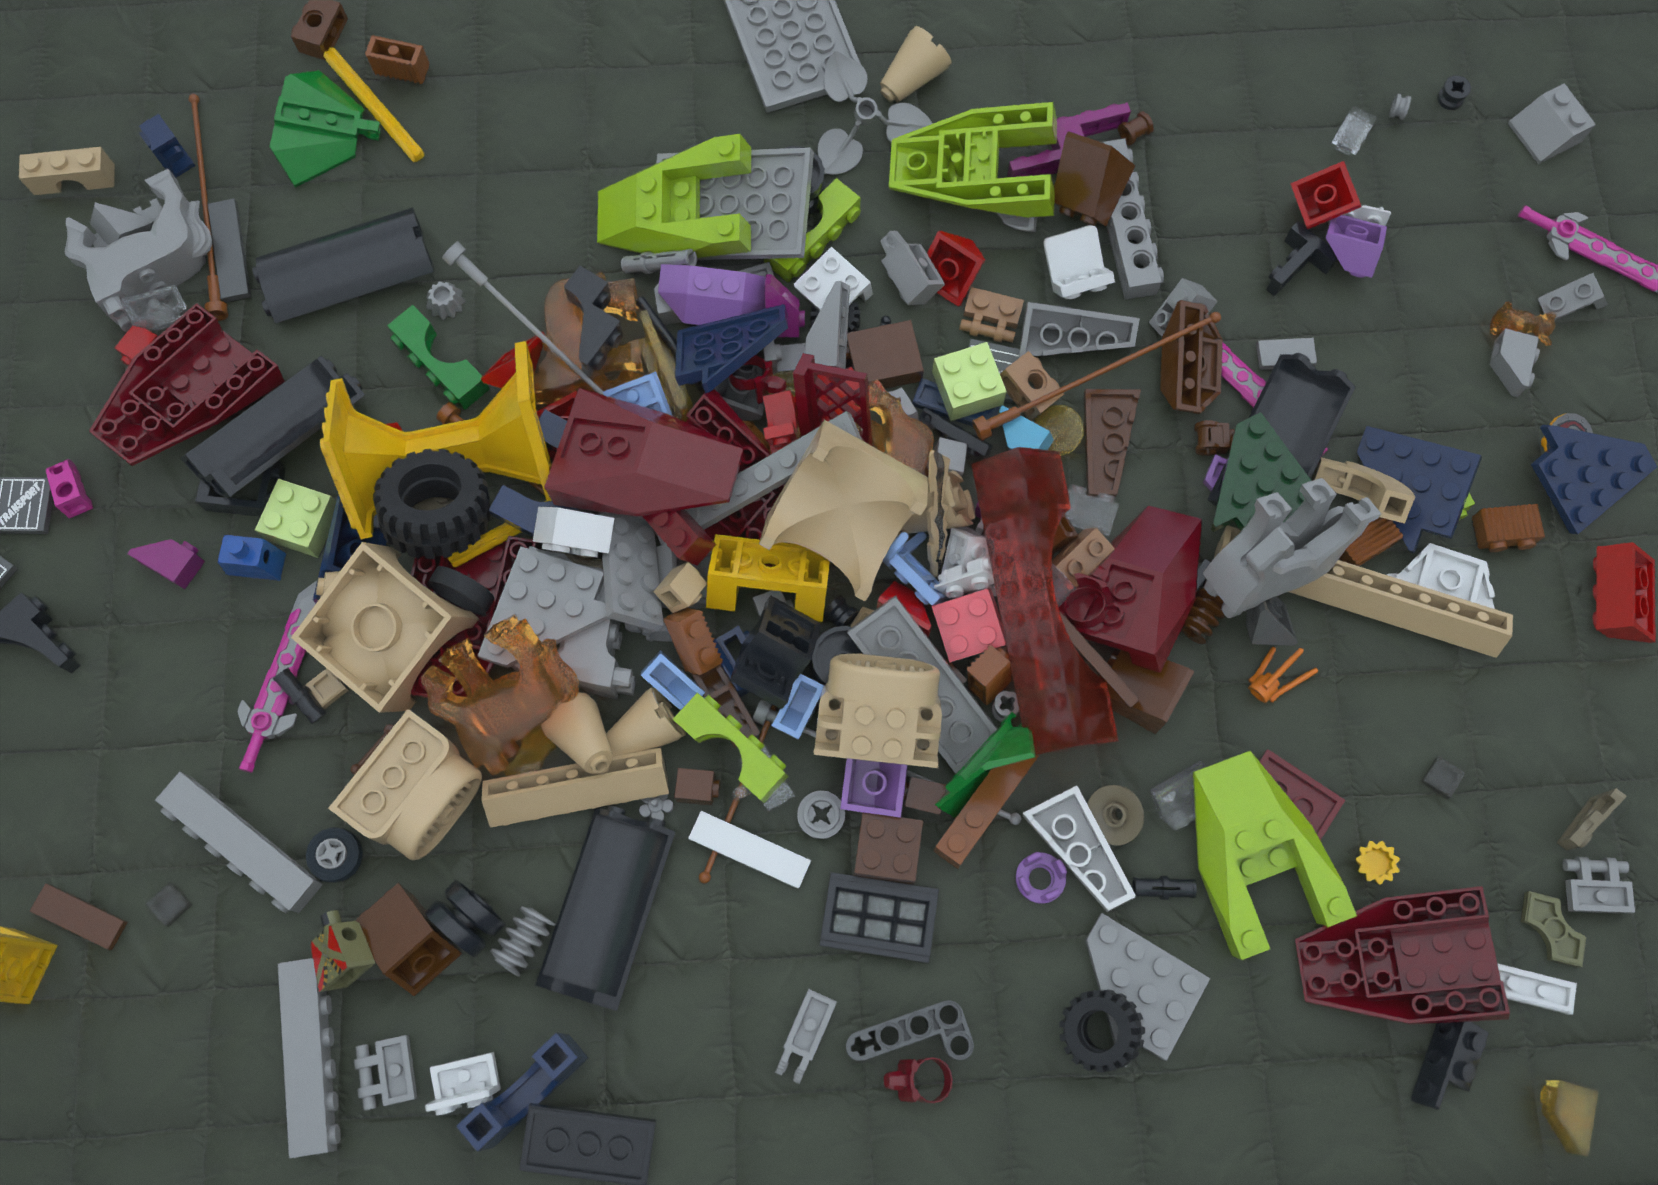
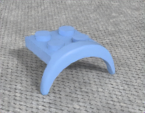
[603,372,673,416]
[882,532,949,606]

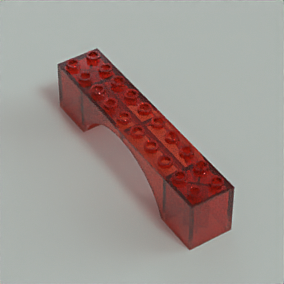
[971,447,1119,756]

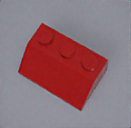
[1593,542,1656,643]

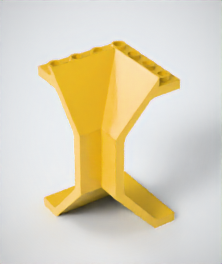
[320,341,552,539]

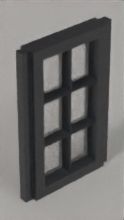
[820,872,939,963]

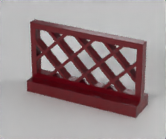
[793,353,873,446]

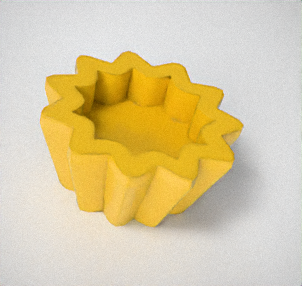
[1355,841,1400,885]

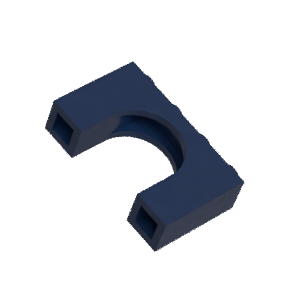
[489,409,579,537]
[456,1033,589,1151]

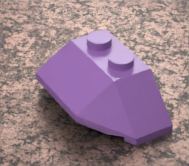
[658,264,766,325]

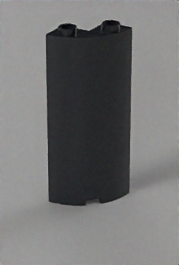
[252,207,434,324]
[1207,353,1356,506]
[180,356,365,497]
[535,805,675,1011]

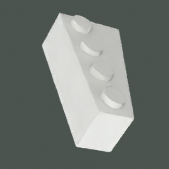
[1023,786,1136,912]

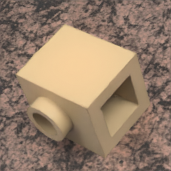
[653,562,707,613]

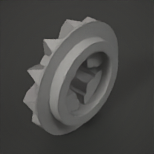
[797,791,845,839]

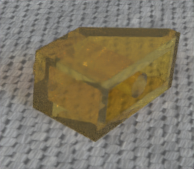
[1540,1080,1598,1156]

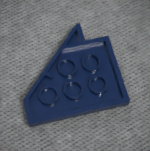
[675,304,788,393]
[1531,425,1657,534]
[1357,426,1482,553]

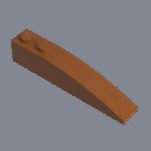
[933,709,1060,869]

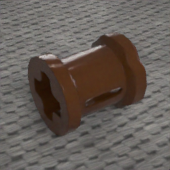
[1118,111,1154,146]

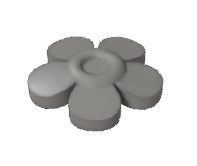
[639,794,674,821]

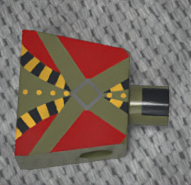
[311,910,375,992]

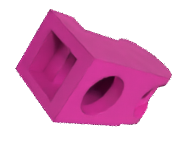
[46,459,93,519]

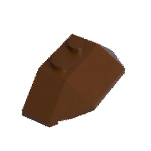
[1160,300,1223,414]

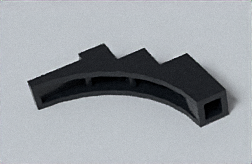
[0,592,81,673]

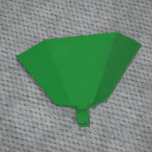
[269,70,381,188]
[935,712,1036,819]

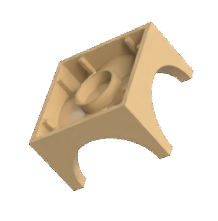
[759,420,928,601]
[291,542,479,713]

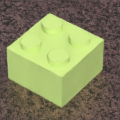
[932,342,1007,421]
[255,479,336,558]

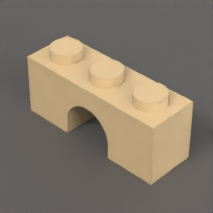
[19,147,115,195]

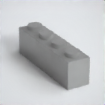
[1019,301,1140,358]

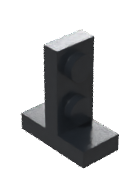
[1266,221,1338,297]

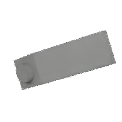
[802,281,850,369]

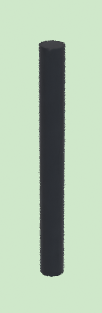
[635,296,704,391]

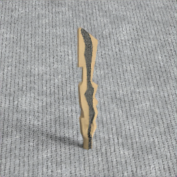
[927,450,950,577]

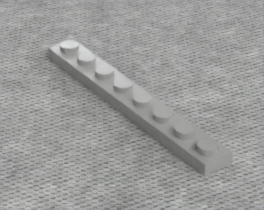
[657,411,862,545]

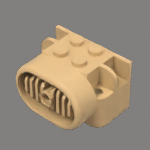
[813,654,942,768]
[328,709,482,860]

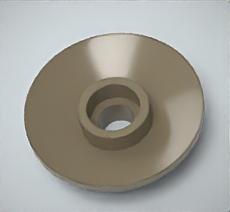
[1087,785,1144,846]

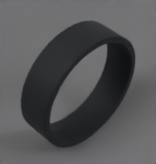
[428,566,495,615]

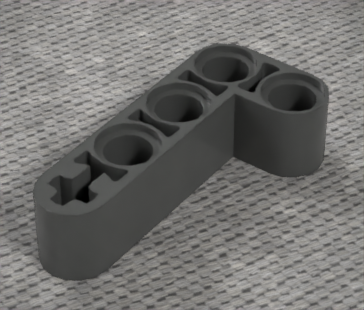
[846,1000,974,1061]

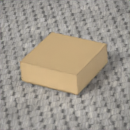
[305,668,349,709]

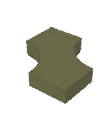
[1521,891,1586,968]

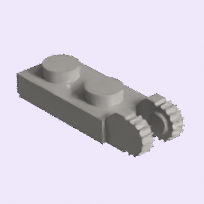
[775,989,837,1084]

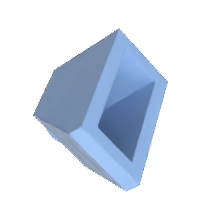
[641,650,705,711]
[772,674,824,740]

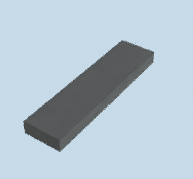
[208,199,251,303]

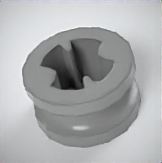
[1389,93,1411,120]

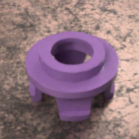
[1016,852,1067,904]

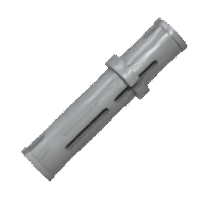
[621,249,697,274]

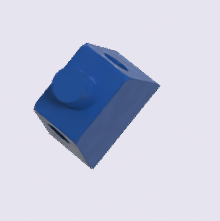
[218,535,286,581]

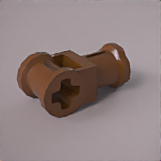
[1194,420,1234,456]

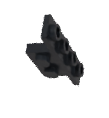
[1411,1021,1489,1110]

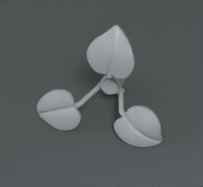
[818,51,932,175]

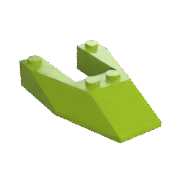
[889,102,1057,218]
[597,134,751,258]
[1193,751,1357,960]

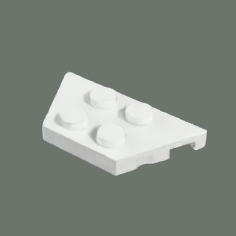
[1395,543,1495,609]

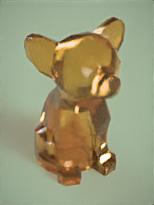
[1490,301,1557,346]

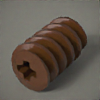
[1181,580,1225,644]

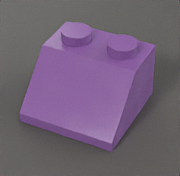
[1326,215,1387,278]
[840,758,908,818]

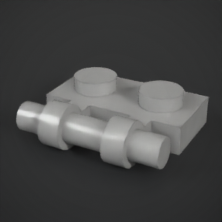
[1563,856,1635,914]
[354,1035,418,1111]

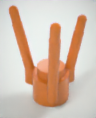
[1248,647,1318,703]

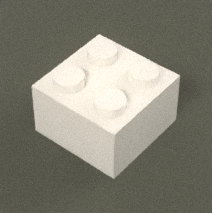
[533,507,614,558]

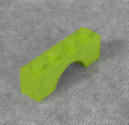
[764,178,861,282]
[673,693,789,803]

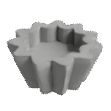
[426,281,465,320]

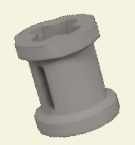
[992,691,1021,722]

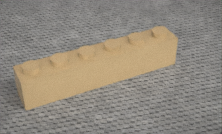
[481,748,669,828]

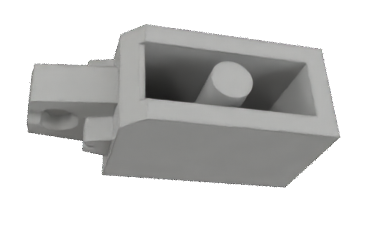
[880,231,945,305]

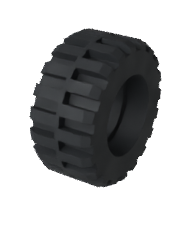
[373,449,491,559]

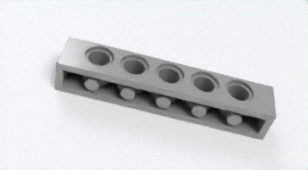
[1102,139,1164,300]

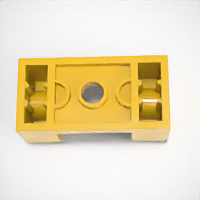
[706,534,830,622]
[0,926,58,1004]

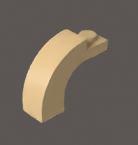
[1312,457,1415,523]

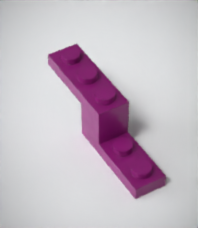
[1007,103,1131,178]

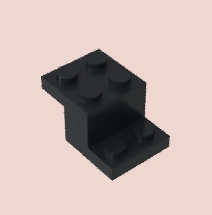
[730,595,821,709]

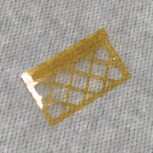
[636,310,693,422]

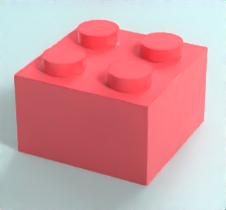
[932,588,1009,663]

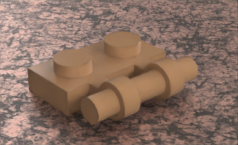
[959,287,1024,343]

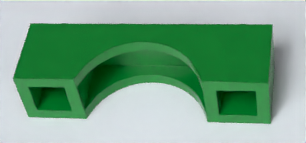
[387,305,490,410]

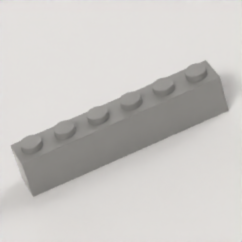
[155,772,323,913]
[278,958,341,1158]

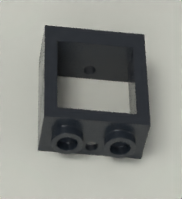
[195,460,285,517]

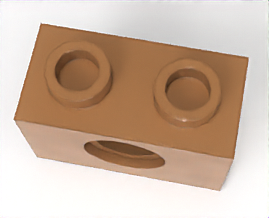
[1000,351,1064,421]
[1044,527,1115,588]

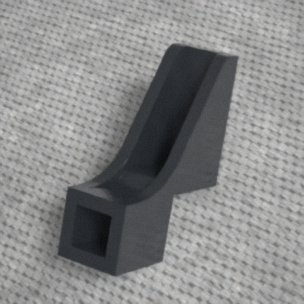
[564,266,623,377]

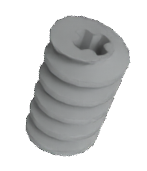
[490,906,556,977]

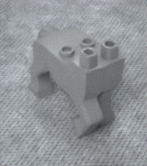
[64,169,212,332]
[1203,478,1381,618]

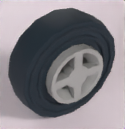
[306,827,363,883]

